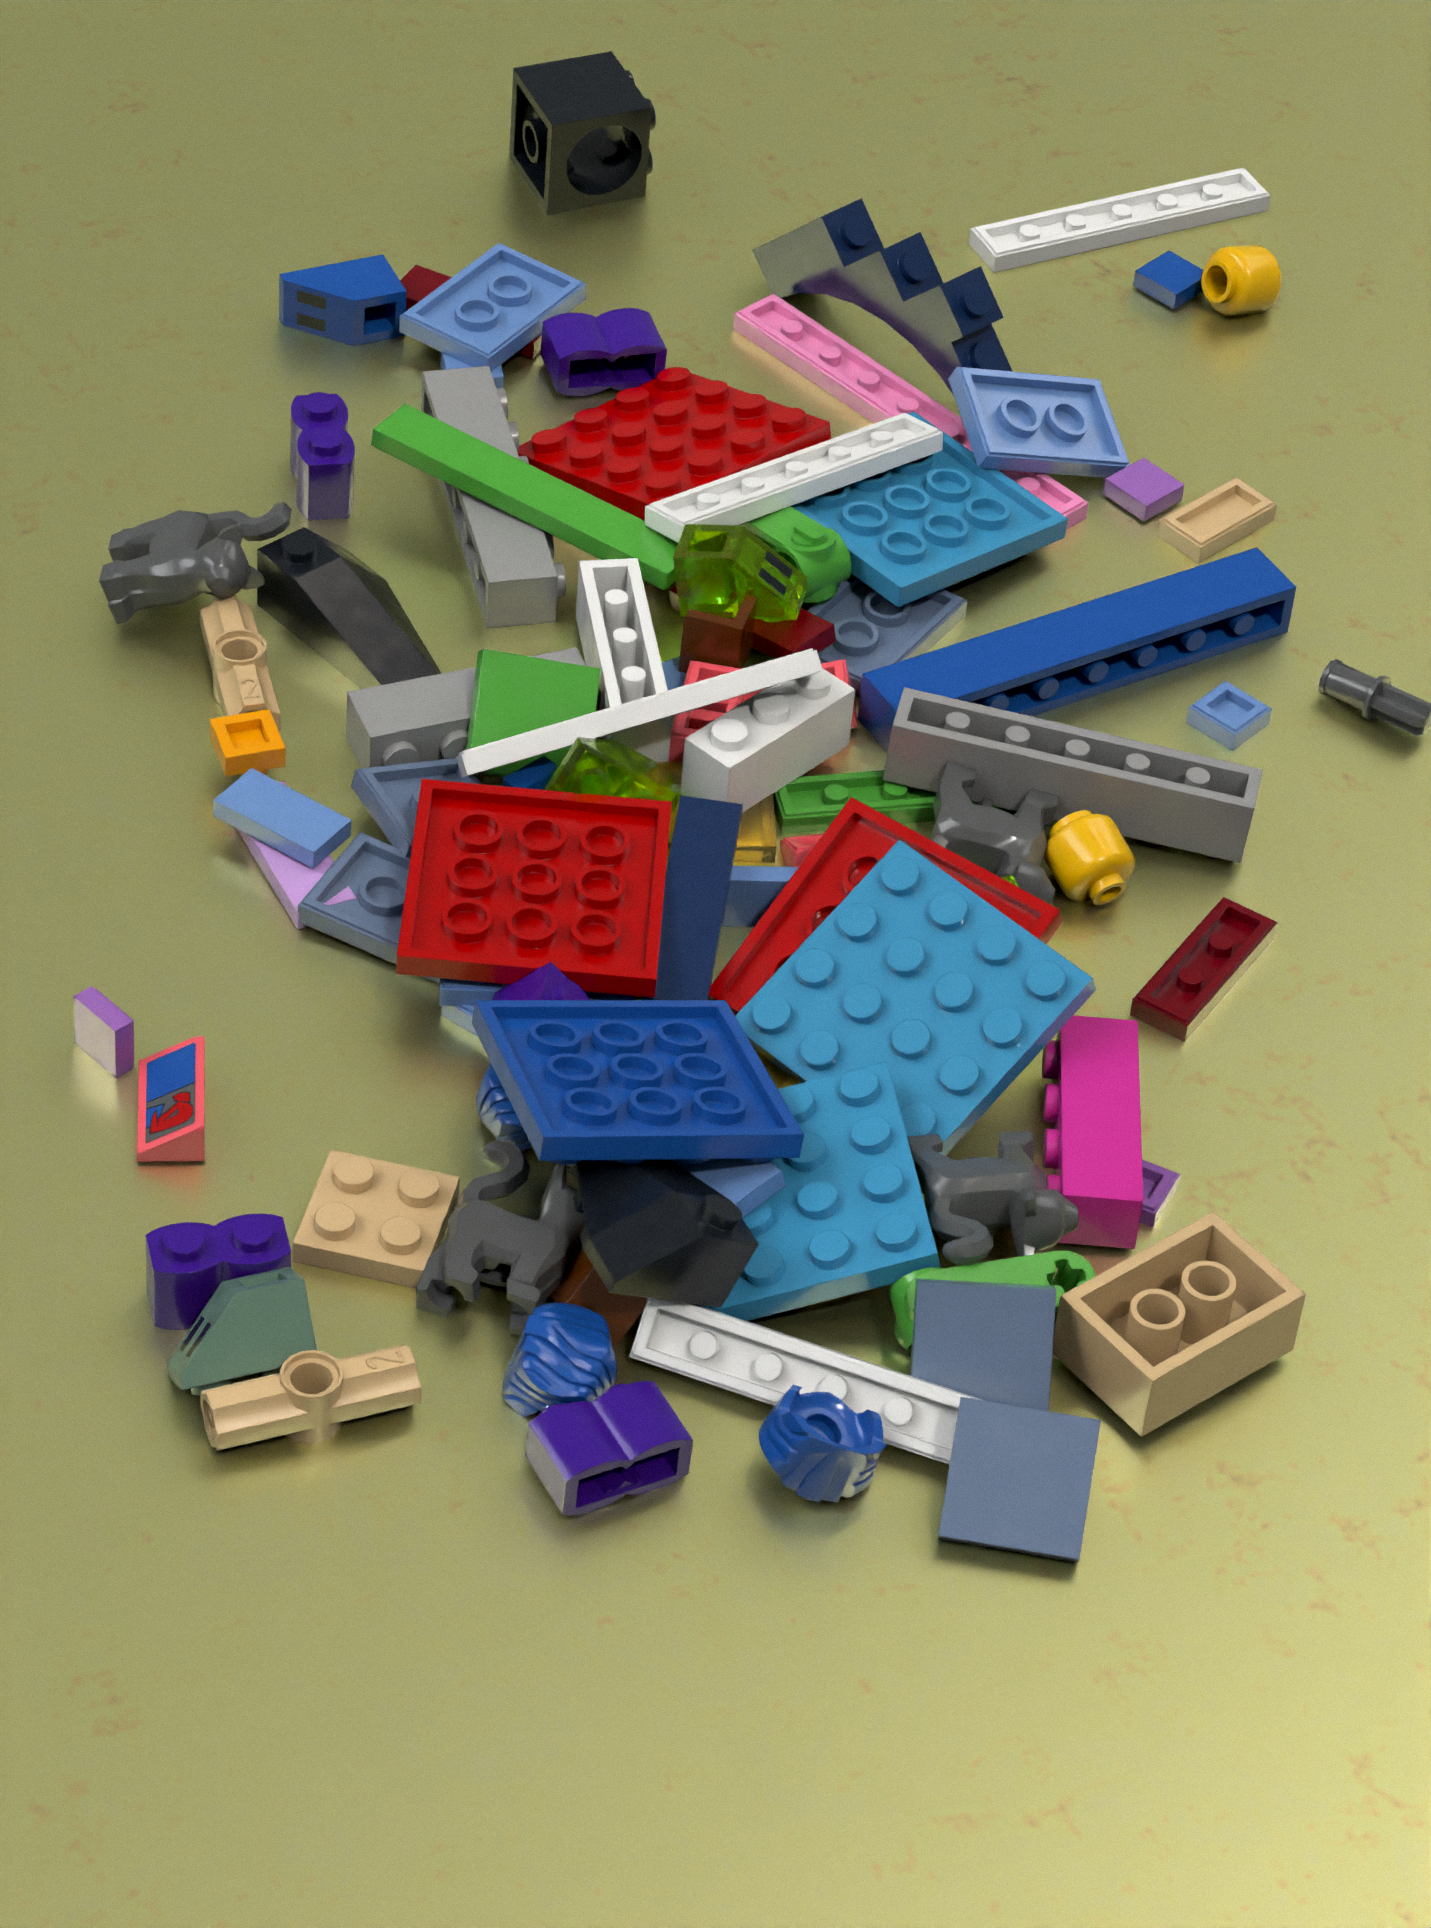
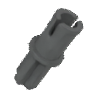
[1318,659,1431,736]

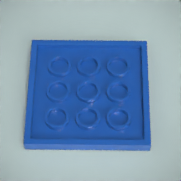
[472,1000,804,1165]

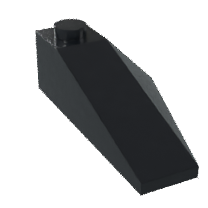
[257,527,441,689]
[567,1159,759,1308]

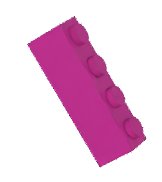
[1042,1015,1143,1249]

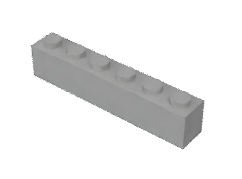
[421,366,566,628]
[883,687,1263,863]

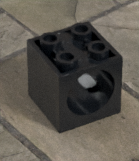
[509,51,656,215]

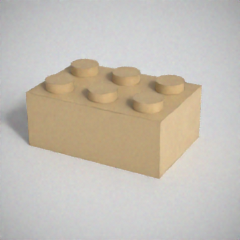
[1052,1211,1306,1437]

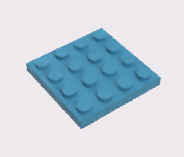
[791,411,1068,607]
[735,839,1096,1156]
[700,1061,941,1321]

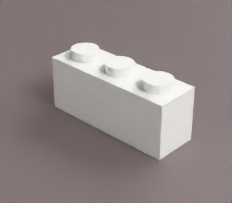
[680,668,855,813]

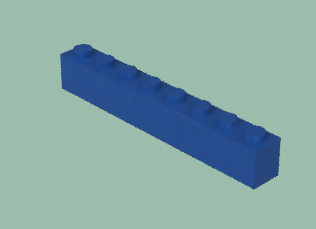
[857,547,1296,753]

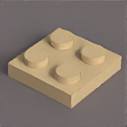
[292,1150,460,1288]

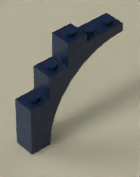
[752,198,1012,396]

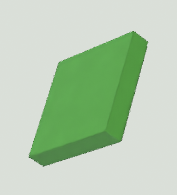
[466,649,601,791]

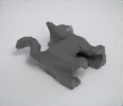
[99,502,292,624]
[929,762,1059,905]
[907,1131,1079,1265]
[416,1140,586,1336]

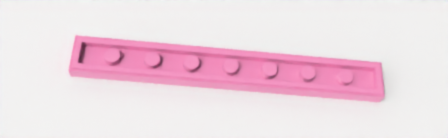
[733,294,1089,530]

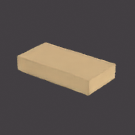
[1157,477,1277,564]

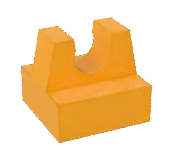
[210,709,286,779]

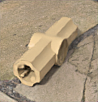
[199,594,281,731]
[200,1345,421,1450]

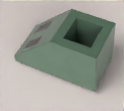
[167,1267,317,1395]

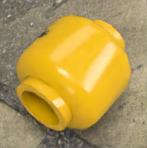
[1201,245,1282,316]
[1044,810,1136,905]

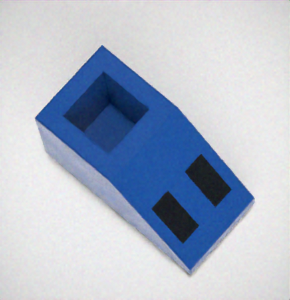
[279,254,407,346]

